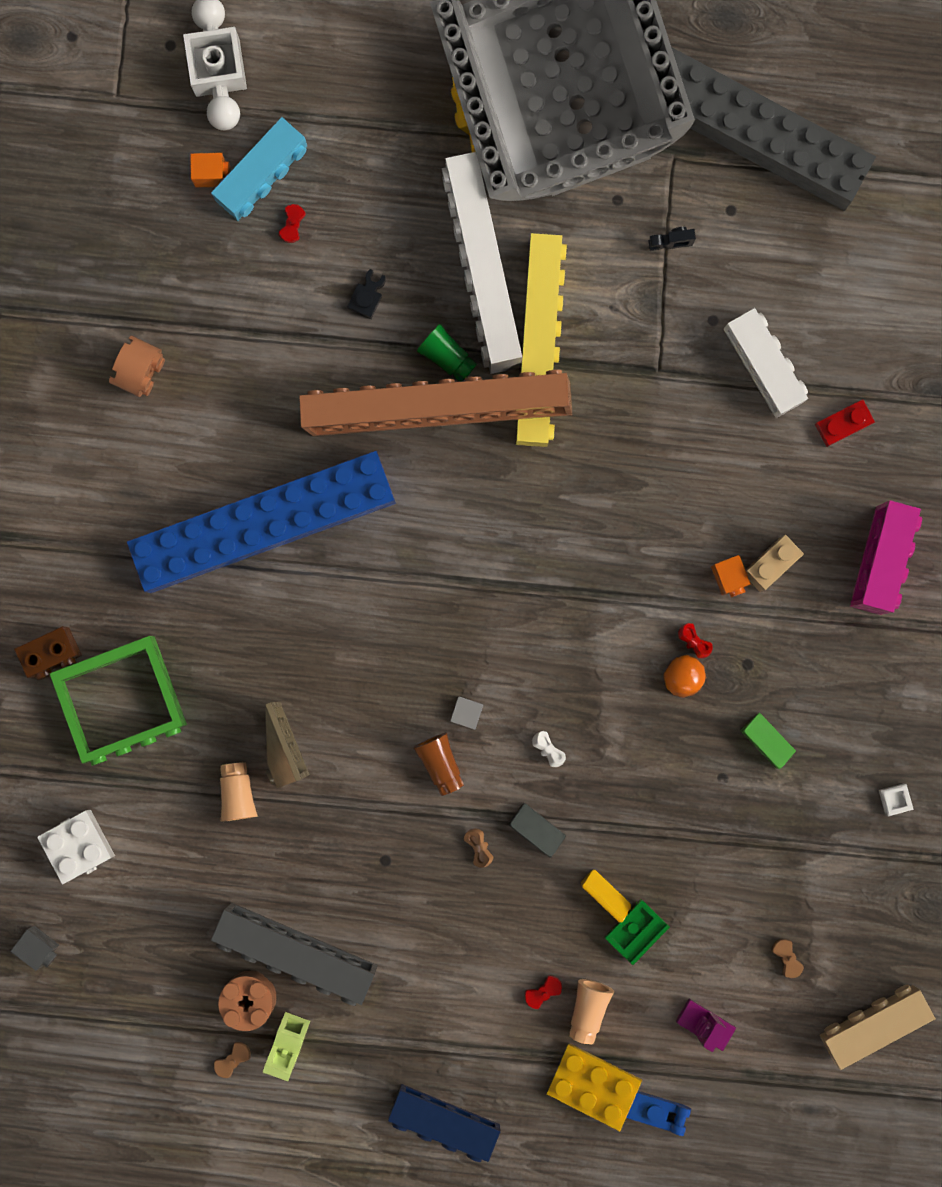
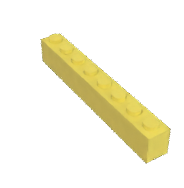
[516,233,567,447]

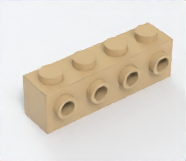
[819,985,936,1070]

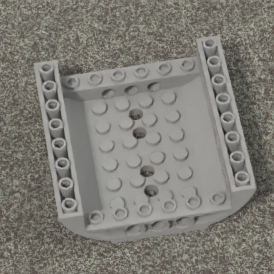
[430,0,695,201]

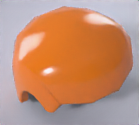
[664,655,706,698]

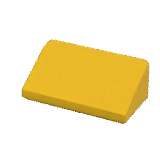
[581,869,631,923]

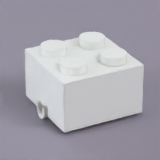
[37,810,115,885]

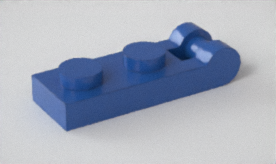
[626,1091,691,1136]

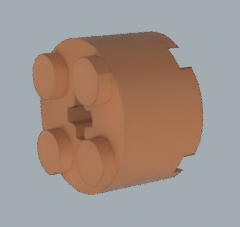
[109,336,165,397]
[218,971,276,1031]

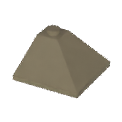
[265,702,310,788]

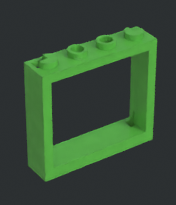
[50,636,187,766]

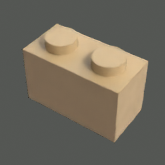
[745,535,804,592]

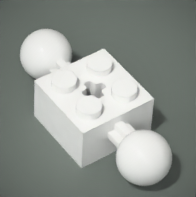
[183,0,247,131]

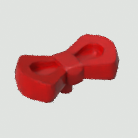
[278,204,306,243]
[678,623,713,658]
[525,975,562,1009]

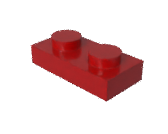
[815,399,875,447]

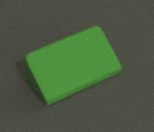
[740,712,796,770]

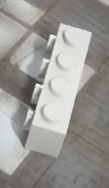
[724,308,808,418]

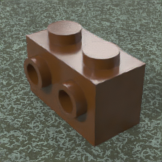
[14,626,82,680]

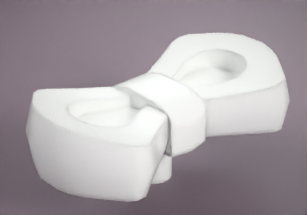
[532,731,566,767]

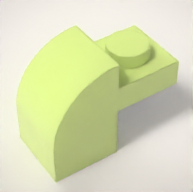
[263,1012,310,1081]

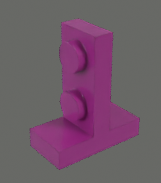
[676,998,736,1052]

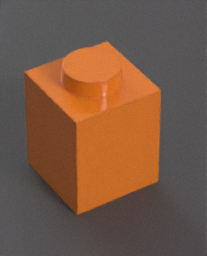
[191,153,230,187]
[711,555,751,598]

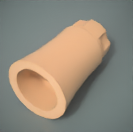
[220,762,258,822]
[569,979,614,1045]

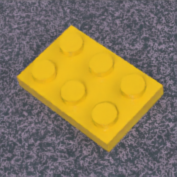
[547,1044,642,1132]

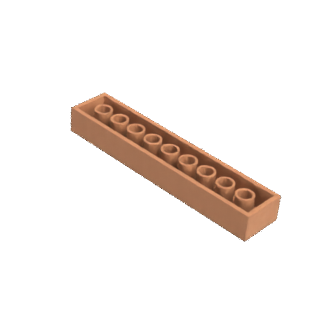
[300,370,572,436]

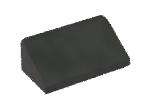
[508,803,566,858]

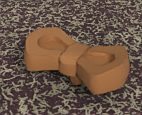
[464,828,493,868]
[772,939,804,978]
[214,1042,251,1078]

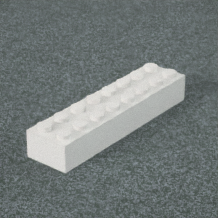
[442,152,522,374]

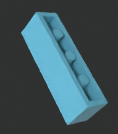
[211,117,307,221]

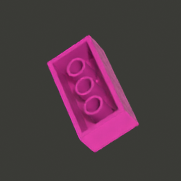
[850,500,922,615]

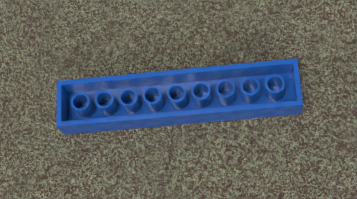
[127,451,396,593]

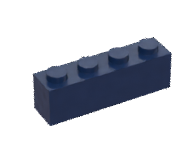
[388,1084,501,1162]

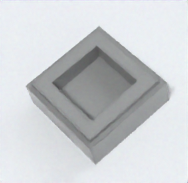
[450,697,483,730]

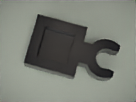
[648,227,696,251]
[347,269,386,320]

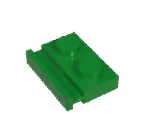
[604,899,670,965]

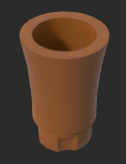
[413,732,464,796]

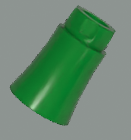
[417,324,477,382]

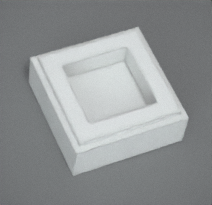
[879,783,914,816]

